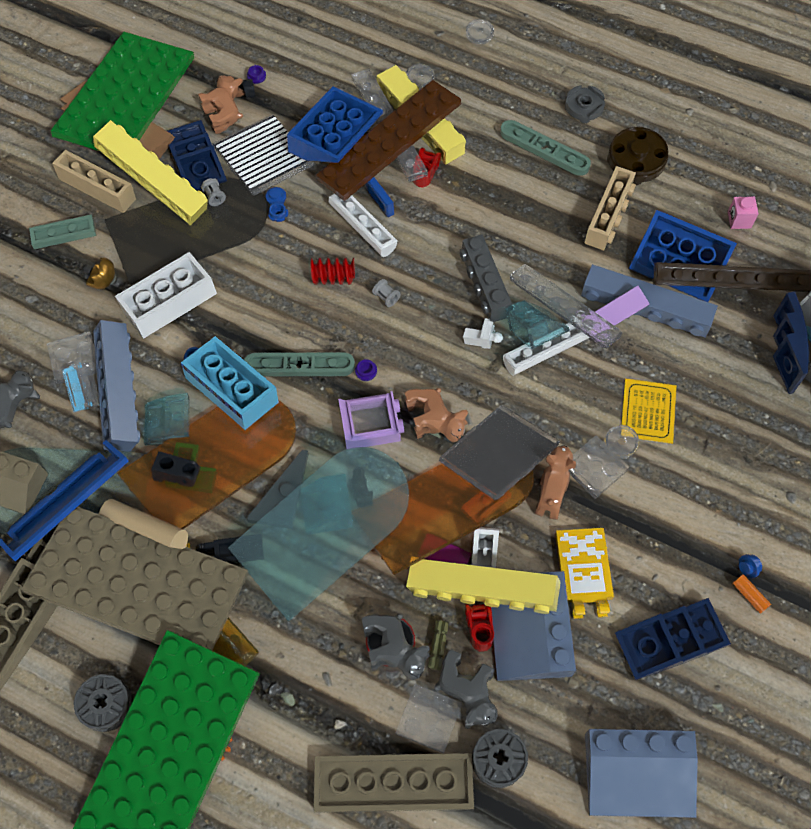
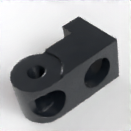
[151,451,201,487]

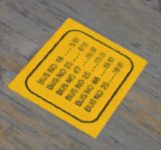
[621,378,677,444]

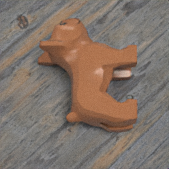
[198,76,245,134]
[405,388,468,443]
[535,445,576,520]

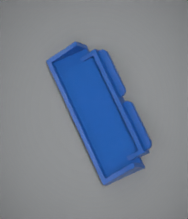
[0,440,129,562]

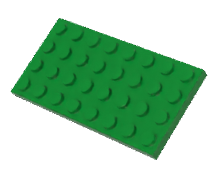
[51,32,194,151]
[73,630,260,829]

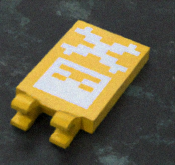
[555,528,614,619]

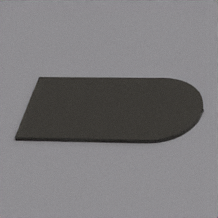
[105,178,268,285]

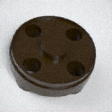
[607,127,668,186]

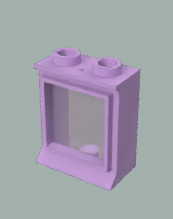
[338,391,404,450]

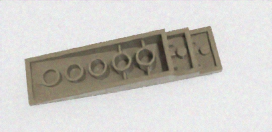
[0,524,58,690]

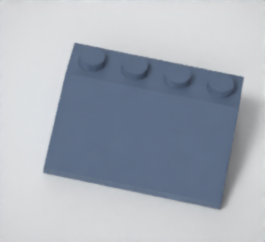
[491,571,576,681]
[585,729,698,818]

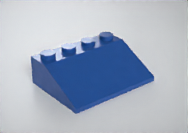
[287,86,383,163]
[629,210,737,302]

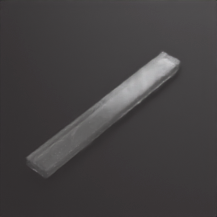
[351,69,428,182]

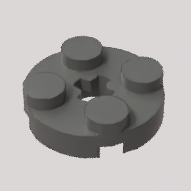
[565,85,605,123]

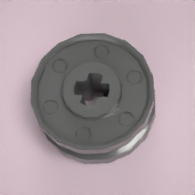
[73,674,133,732]
[472,729,528,788]

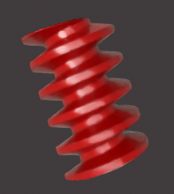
[311,258,355,285]

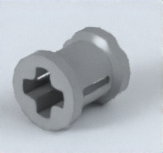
[201,178,226,206]
[372,279,401,307]

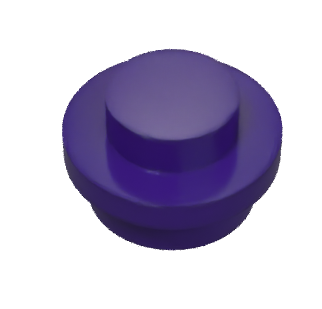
[247,65,266,84]
[355,359,377,381]

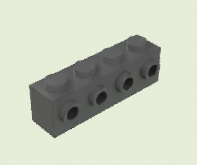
[459,234,512,322]

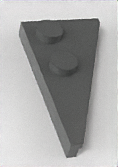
[247,450,309,529]

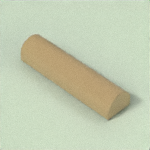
[99,499,188,549]

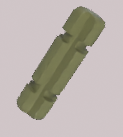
[428,620,449,670]

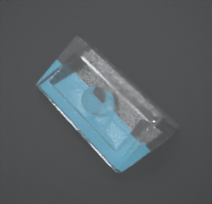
[62,362,99,412]

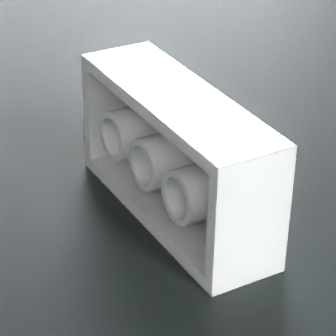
[115,252,217,339]

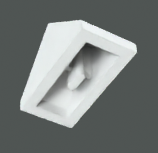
[471,527,499,568]

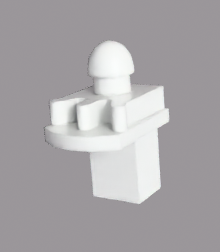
[463,318,503,349]

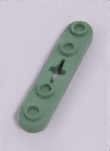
[500,120,591,176]
[244,352,355,376]

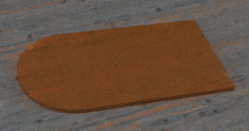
[117,400,296,529]
[352,445,534,575]

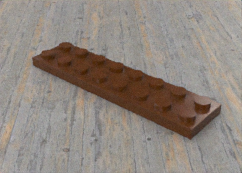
[316,80,461,201]

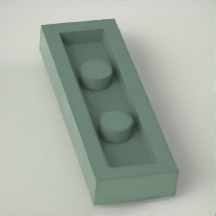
[29,214,97,249]

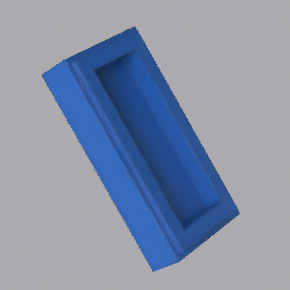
[366,177,394,218]

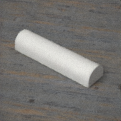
[328,194,397,257]
[503,318,590,376]

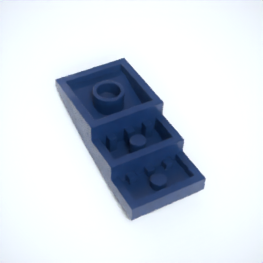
[167,120,227,191]
[773,291,809,394]
[615,598,731,680]

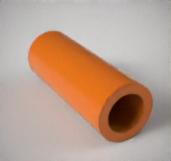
[732,574,772,614]

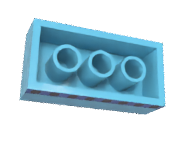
[181,336,279,430]

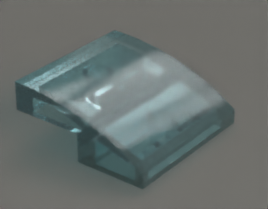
[144,393,190,445]

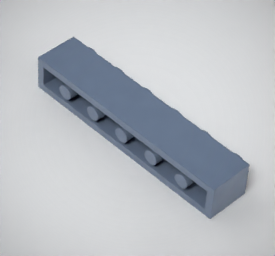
[581,264,718,338]
[93,320,140,452]

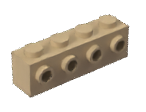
[52,150,136,213]
[584,166,636,250]

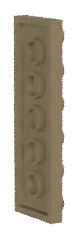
[314,753,474,813]

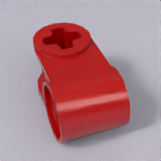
[413,147,441,187]
[465,604,494,652]

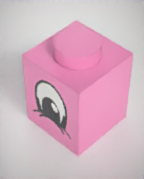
[728,196,759,229]

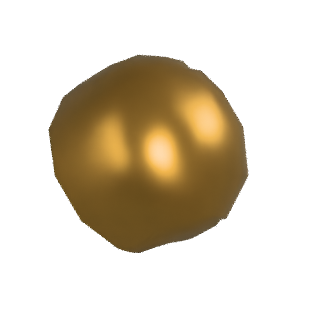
[86,258,115,290]

